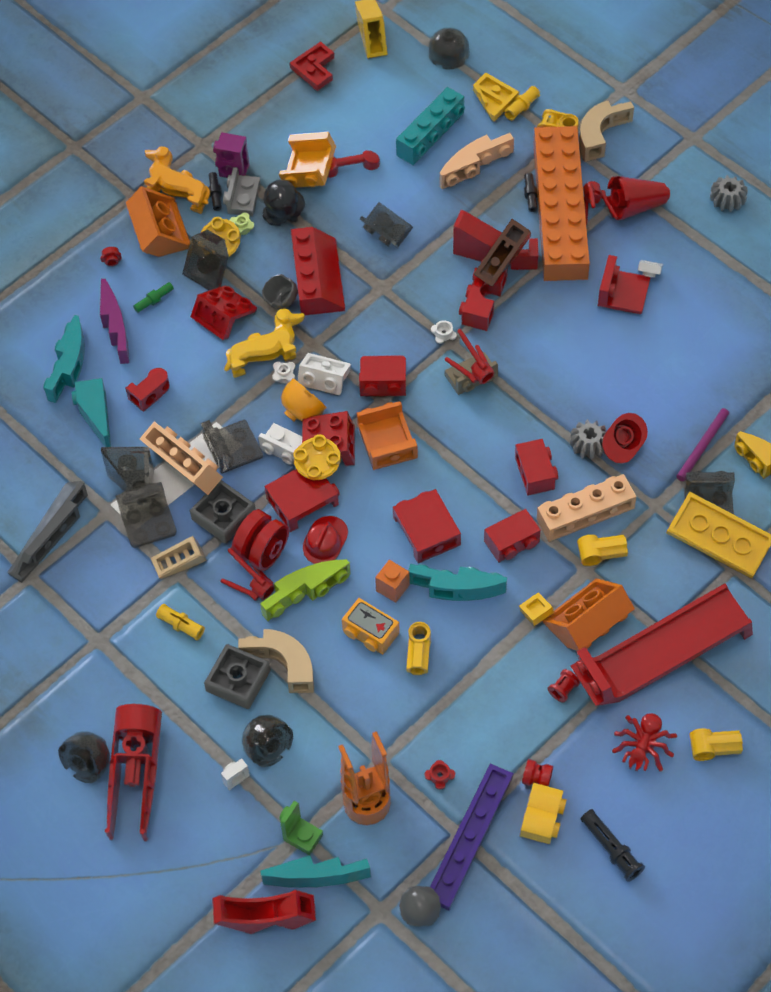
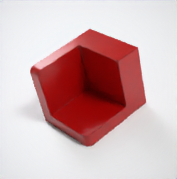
[511,238,538,270]

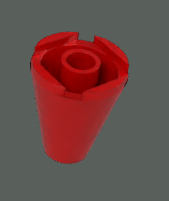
[607,176,670,220]

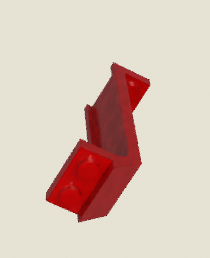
[571,583,753,706]

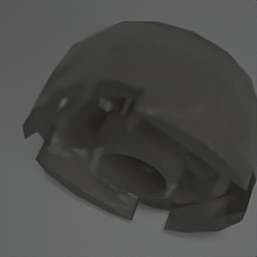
[428,27,470,69]
[241,715,293,767]
[58,731,110,783]

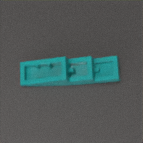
[260,855,371,888]

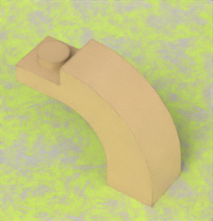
[579,100,634,162]
[238,629,314,693]

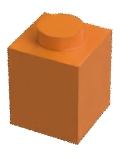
[375,559,410,603]

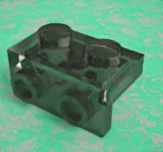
[359,202,413,248]

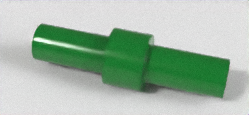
[133,282,174,313]

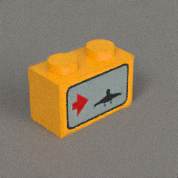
[342,598,400,655]

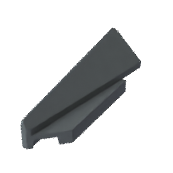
[8,481,88,583]

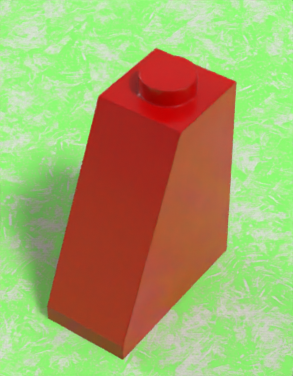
[453,210,502,262]

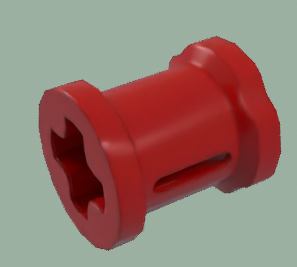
[547,669,580,703]

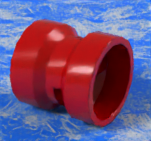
[522,759,553,787]

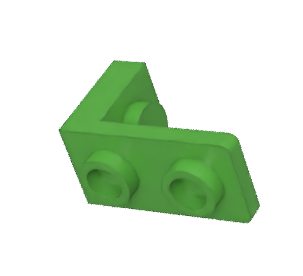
[279,801,323,855]

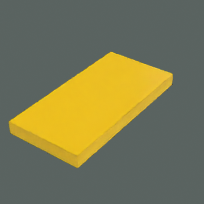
[666,492,771,579]

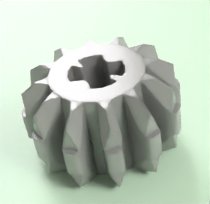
[710,175,748,213]
[570,419,606,460]

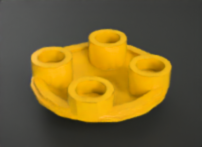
[197,217,241,260]
[293,434,341,480]

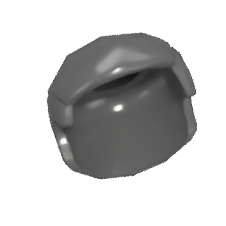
[262,274,298,310]
[399,886,441,927]

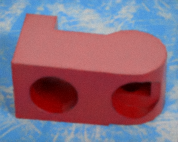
[125,368,170,412]

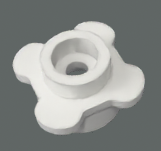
[431,321,457,344]
[272,362,295,384]

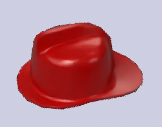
[602,413,648,464]
[303,516,348,564]

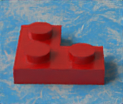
[290,41,335,91]

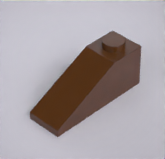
[474,219,531,287]

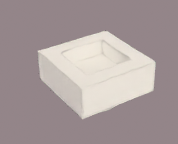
[638,260,663,277]
[221,758,250,790]

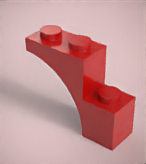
[212,890,316,934]

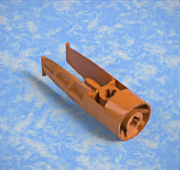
[338,731,391,825]

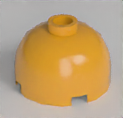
[281,378,327,422]

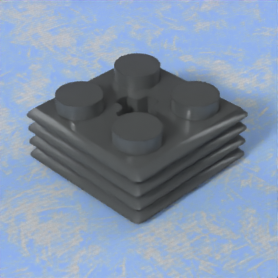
[190,480,256,543]
[204,644,271,709]

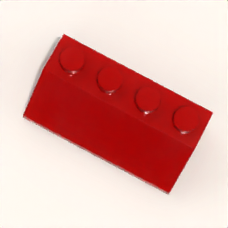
[291,227,345,315]

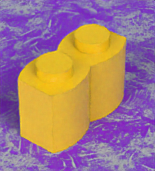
[520,783,567,844]

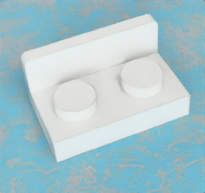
[298,353,351,395]
[258,423,302,465]

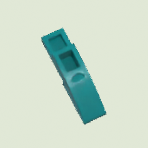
[43,315,85,403]
[408,564,507,601]

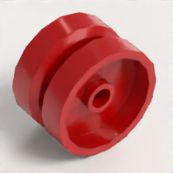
[231,509,290,572]

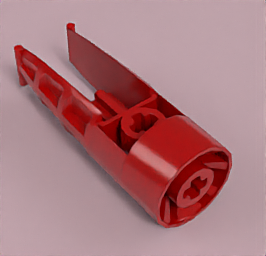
[105,704,162,841]

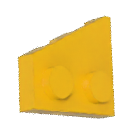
[473,73,519,122]

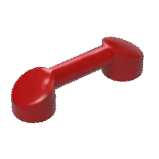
[327,150,380,178]

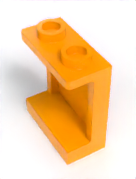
[279,132,336,188]

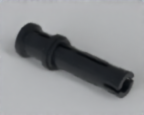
[580,809,645,881]

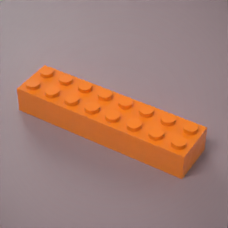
[533,126,590,281]

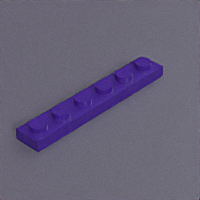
[430,763,514,911]

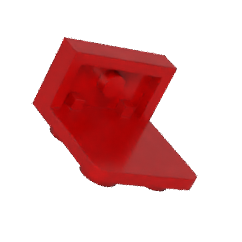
[359,355,406,396]

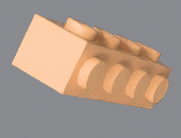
[140,421,223,495]
[537,474,637,542]

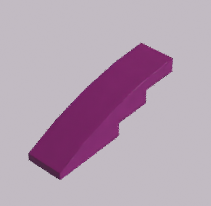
[100,279,129,364]

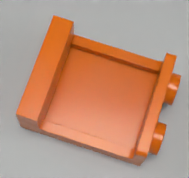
[357,401,418,470]

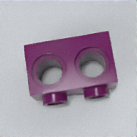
[213,132,250,178]

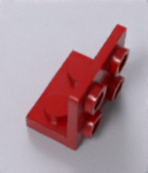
[598,255,650,314]
[190,285,257,340]
[302,411,355,466]

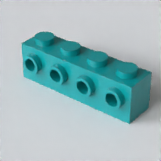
[396,87,465,165]

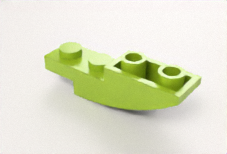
[260,559,351,621]

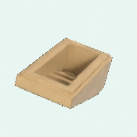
[151,536,207,579]

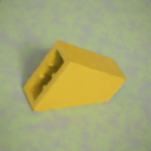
[355,0,388,58]

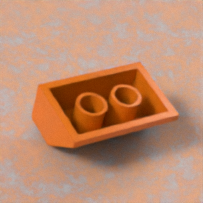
[126,186,191,257]
[543,578,635,651]

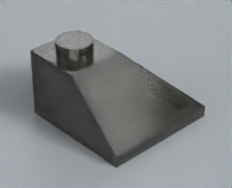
[182,229,229,290]
[101,447,154,497]

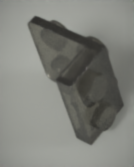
[683,471,735,514]
[115,482,177,548]

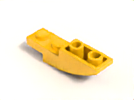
[734,431,771,479]

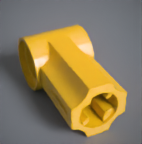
[577,535,628,566]
[406,622,431,675]
[689,728,743,761]

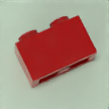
[515,438,558,496]
[484,509,541,563]

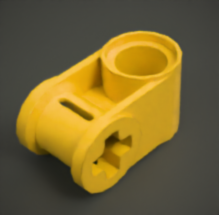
[537,109,579,129]

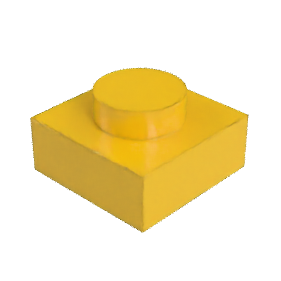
[519,592,554,626]

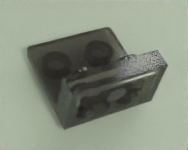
[201,420,263,474]

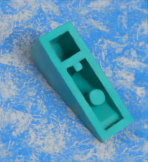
[72,378,111,448]

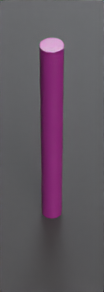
[676,408,729,482]

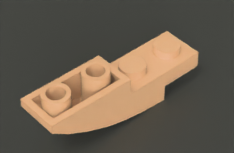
[440,133,514,189]

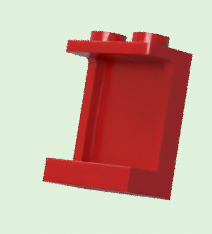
[264,469,340,532]
[393,489,461,563]

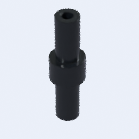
[208,172,222,211]
[524,173,538,212]

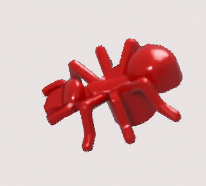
[612,713,677,771]

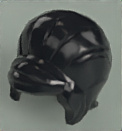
[262,179,305,225]

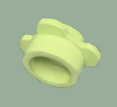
[230,213,254,235]

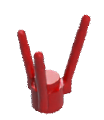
[583,181,619,225]
[445,329,495,384]
[220,548,275,601]

